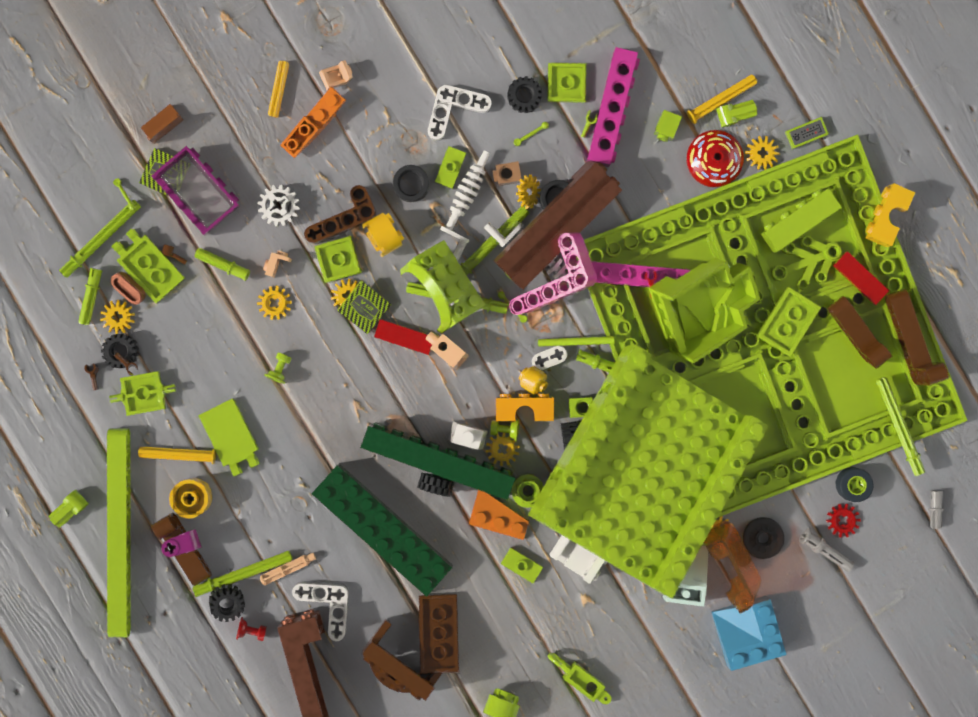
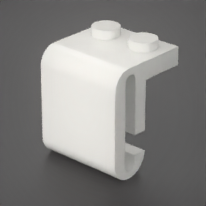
[549,535,607,584]

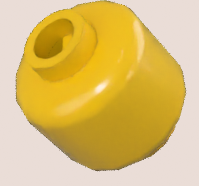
[519,366,548,395]

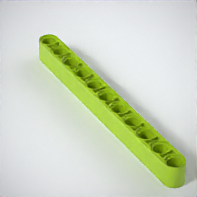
[107,428,131,637]

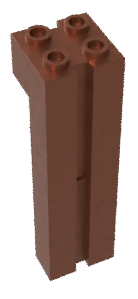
[493,161,622,289]
[277,609,329,717]

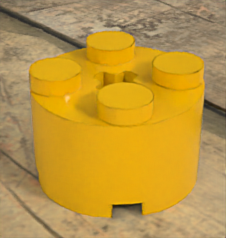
[362,212,404,257]
[169,478,212,519]

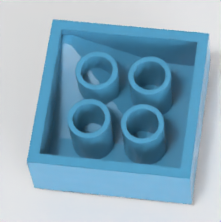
[711,596,787,671]

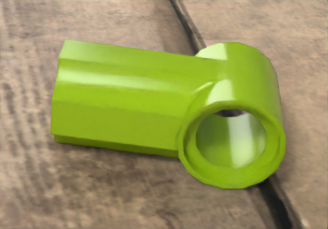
[716,99,757,128]
[48,490,89,528]

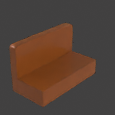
[141,104,184,144]

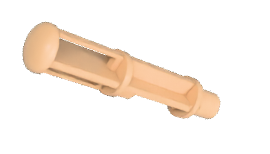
[260,552,316,586]

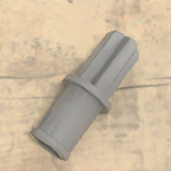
[928,491,944,529]

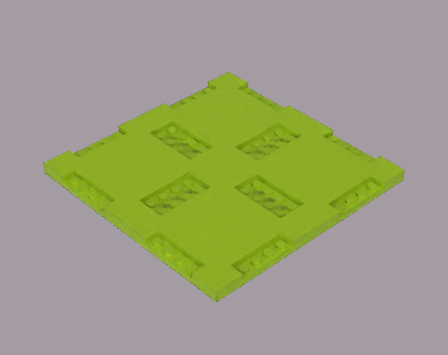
[576,134,968,517]

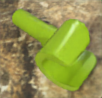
[581,110,598,138]

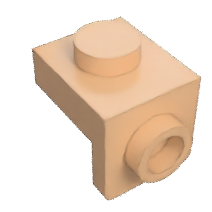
[319,60,353,90]
[263,251,292,278]

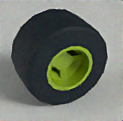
[835,467,874,502]

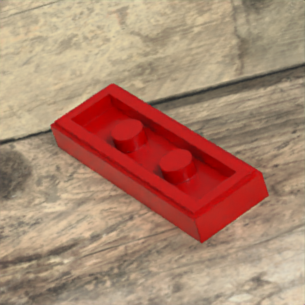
[833,251,889,305]
[374,319,432,355]

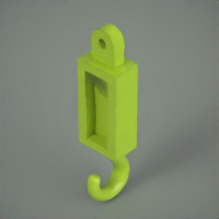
[547,652,612,705]

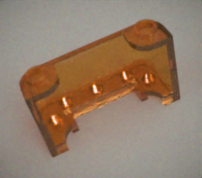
[703,521,762,614]

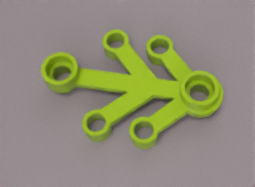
[771,235,842,290]

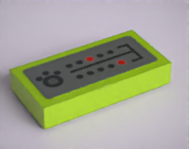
[785,117,829,149]

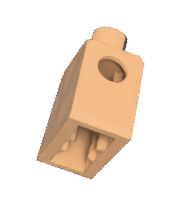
[426,330,469,370]

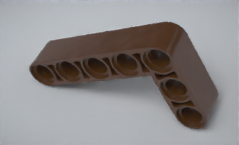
[885,289,949,386]

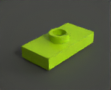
[435,146,466,189]
[501,547,543,584]

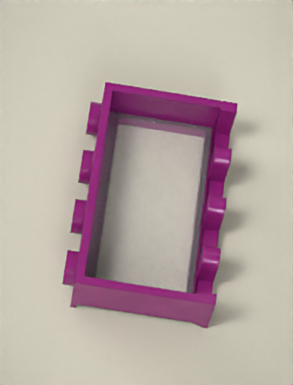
[151,146,239,236]

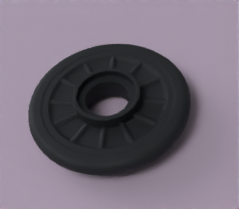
[743,517,784,559]

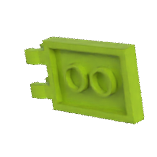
[111,229,185,304]
[198,398,260,477]

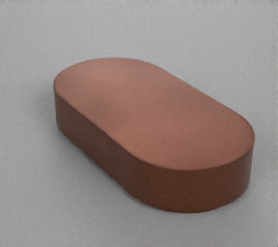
[111,272,146,305]

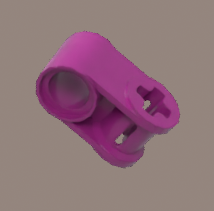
[161,529,202,557]

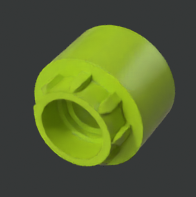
[511,473,544,508]
[483,688,520,717]

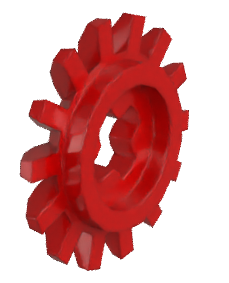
[826,504,861,538]

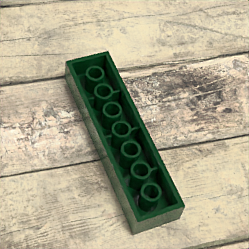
[360,422,515,500]
[311,463,453,597]

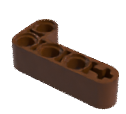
[304,185,376,244]
[827,296,892,369]
[151,512,212,586]

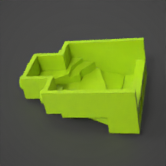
[649,258,760,363]

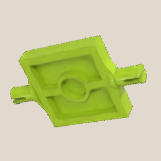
[109,371,176,416]

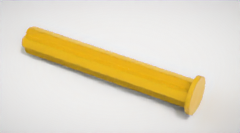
[687,75,758,124]
[138,447,216,464]

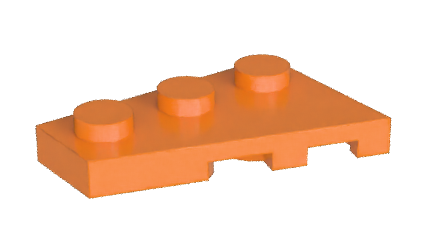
[469,490,529,540]

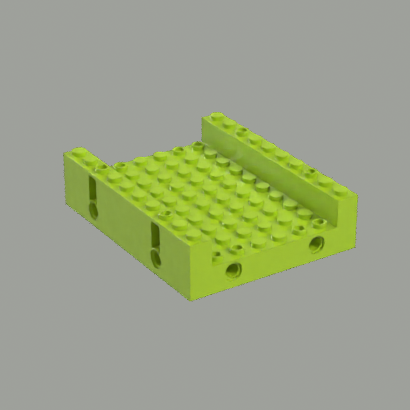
[528,345,768,599]

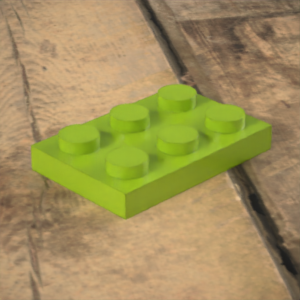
[757,287,821,357]

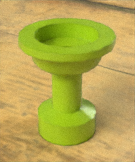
[264,352,292,384]
[490,419,520,442]

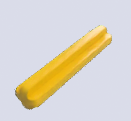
[268,60,289,118]

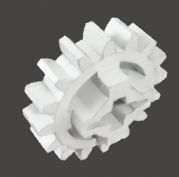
[258,185,300,227]

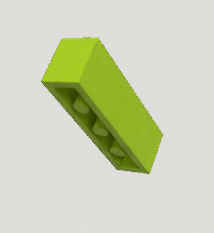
[761,188,842,253]

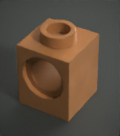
[492,161,521,186]

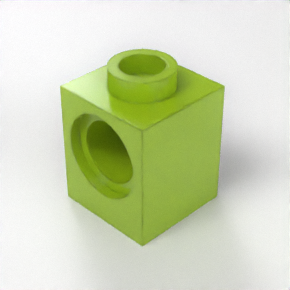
[653,110,682,142]
[568,397,593,418]

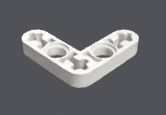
[428,85,491,141]
[292,582,349,641]

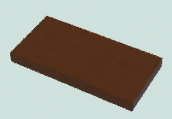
[419,594,459,674]

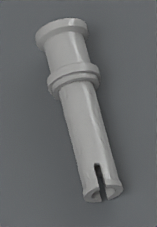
[799,528,855,572]

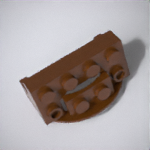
[362,618,443,701]

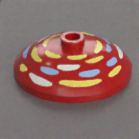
[686,130,744,188]

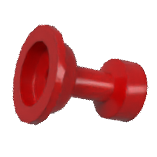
[236,617,267,641]

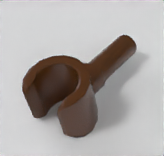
[162,244,187,265]
[114,352,138,376]
[84,363,99,391]

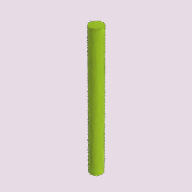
[538,336,615,347]

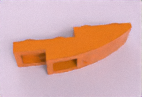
[280,87,346,158]

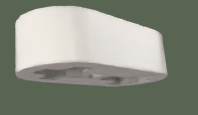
[532,346,567,370]

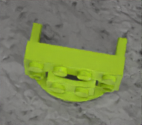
[400,240,485,334]

